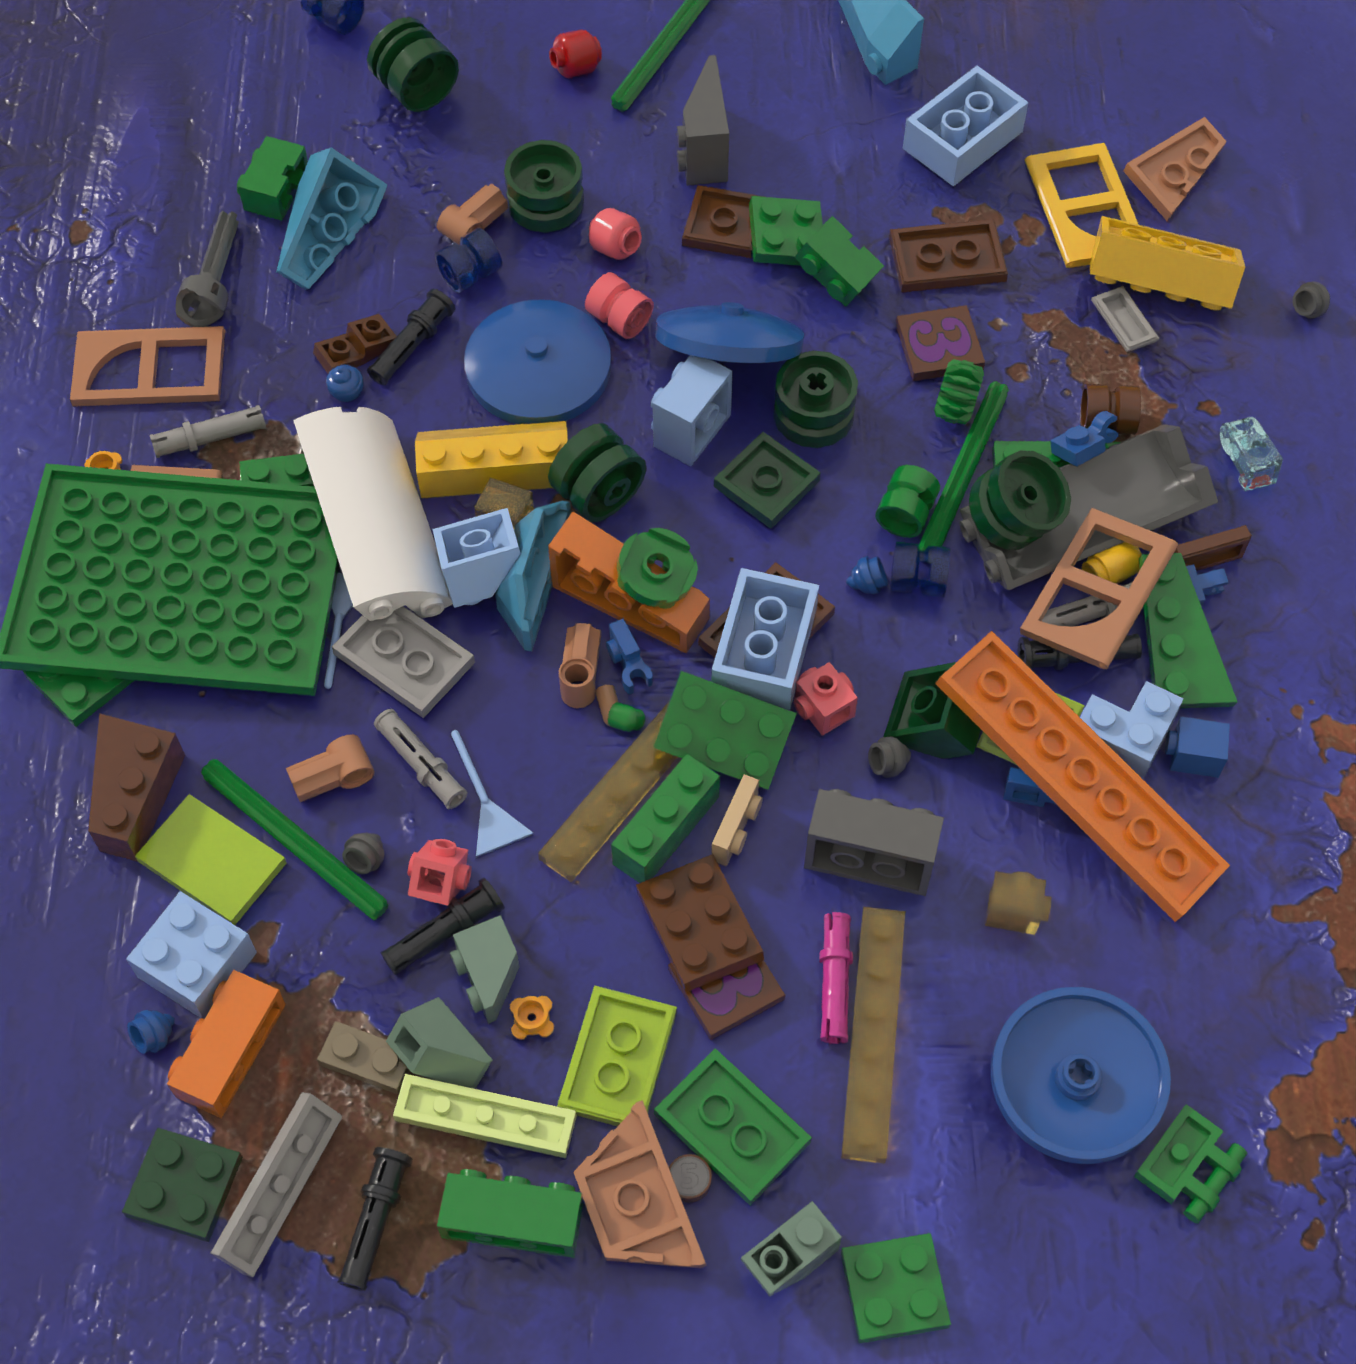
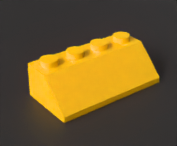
[1090,216,1245,310]
[415,421,568,498]

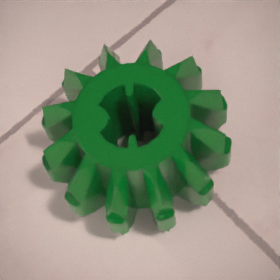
[934,359,984,425]

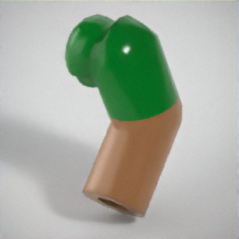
[595,685,646,732]

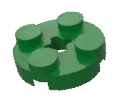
[616,528,698,609]

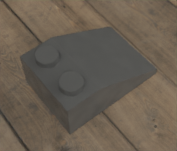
[677,55,729,186]

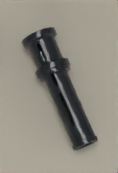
[367,289,456,385]
[1017,634,1142,670]
[380,877,505,975]
[338,1147,413,1291]

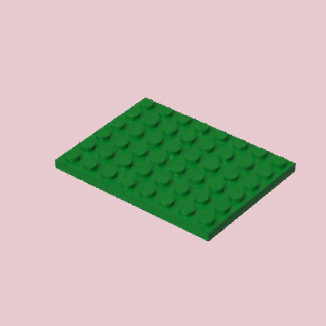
[0,463,339,696]

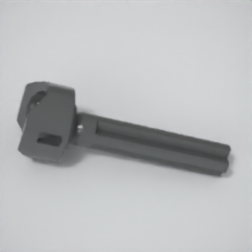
[175,211,239,327]

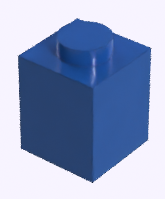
[1165,717,1230,778]

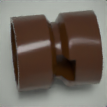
[1080,384,1141,435]

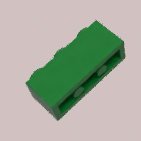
[611,754,720,883]
[437,1169,584,1258]

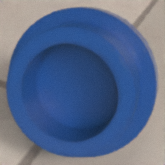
[326,365,364,402]
[846,556,888,594]
[127,1010,175,1053]

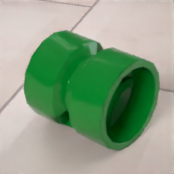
[875,465,940,538]

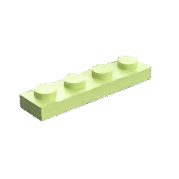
[393,1074,577,1158]

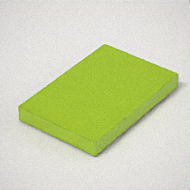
[135,794,287,925]
[557,985,677,1127]

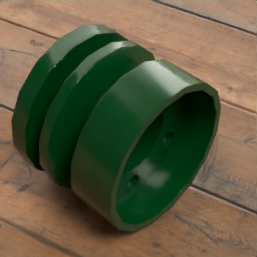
[367,17,459,112]

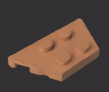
[573,1100,707,1268]

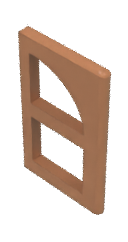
[70,326,226,406]
[1020,508,1178,669]

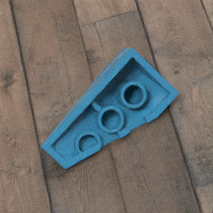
[838,0,924,85]
[276,147,388,290]

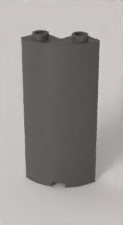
[959,424,1218,590]

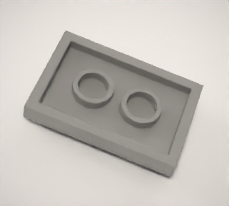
[332,606,475,718]

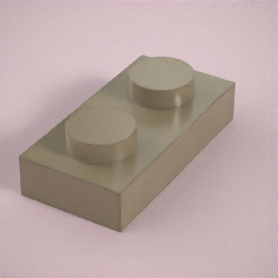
[317,1021,410,1095]

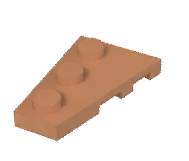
[1123,117,1227,221]

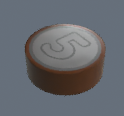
[669,1154,712,1202]

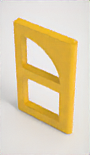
[1025,143,1139,268]

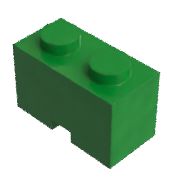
[237,136,308,221]
[794,216,884,307]

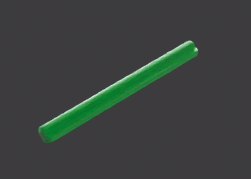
[611,0,710,112]
[916,381,1009,564]
[201,759,388,920]

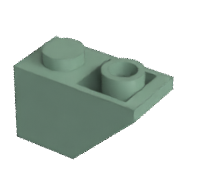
[450,915,520,1024]
[386,997,493,1089]
[741,1201,842,1296]

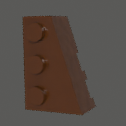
[88,713,185,862]

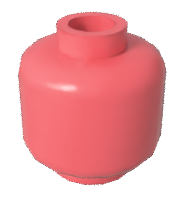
[589,208,642,260]

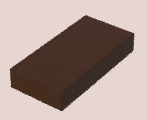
[1174,525,1252,571]

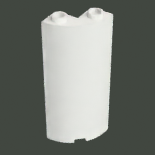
[293,407,453,621]

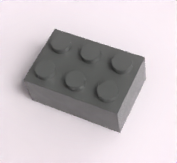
[804,789,944,896]

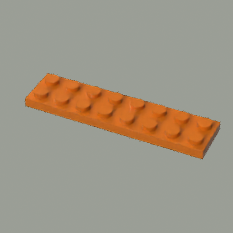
[935,631,1230,922]

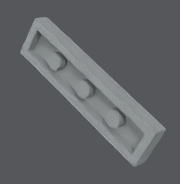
[211,1092,343,1277]

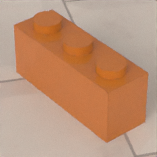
[167,969,286,1119]

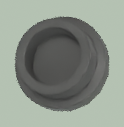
[1293,281,1330,318]
[868,737,911,778]
[342,832,385,874]

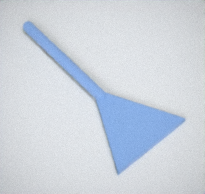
[324,573,353,689]
[451,730,534,858]

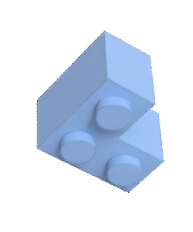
[1080,681,1183,779]

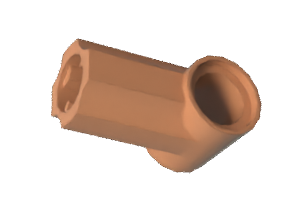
[437,184,508,250]
[559,623,601,708]
[286,734,375,802]

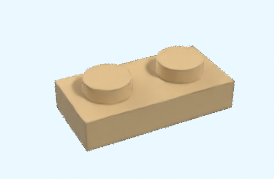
[712,774,763,867]

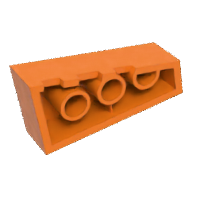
[548,512,710,654]

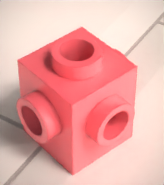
[794,662,858,736]
[407,839,472,906]

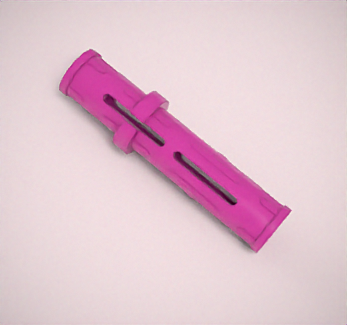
[819,912,853,1044]

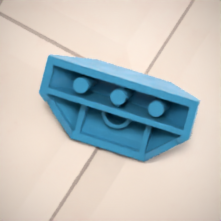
[494,501,571,652]

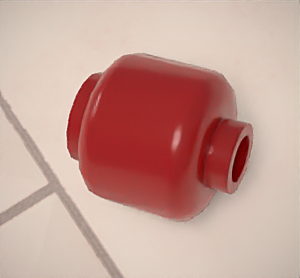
[549,29,602,78]

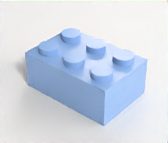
[903,66,1029,186]
[711,568,819,710]

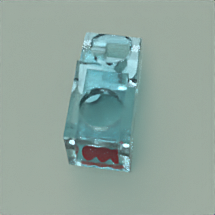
[1220,416,1283,492]

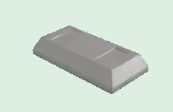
[1091,286,1159,353]

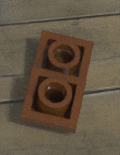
[313,313,397,374]

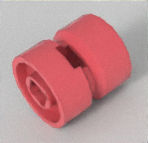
[585,272,654,339]

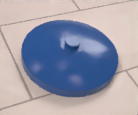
[464,300,611,424]
[655,302,804,363]
[991,987,1171,1164]

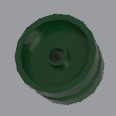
[504,140,584,232]
[774,350,858,448]
[548,423,647,522]
[969,450,1071,550]

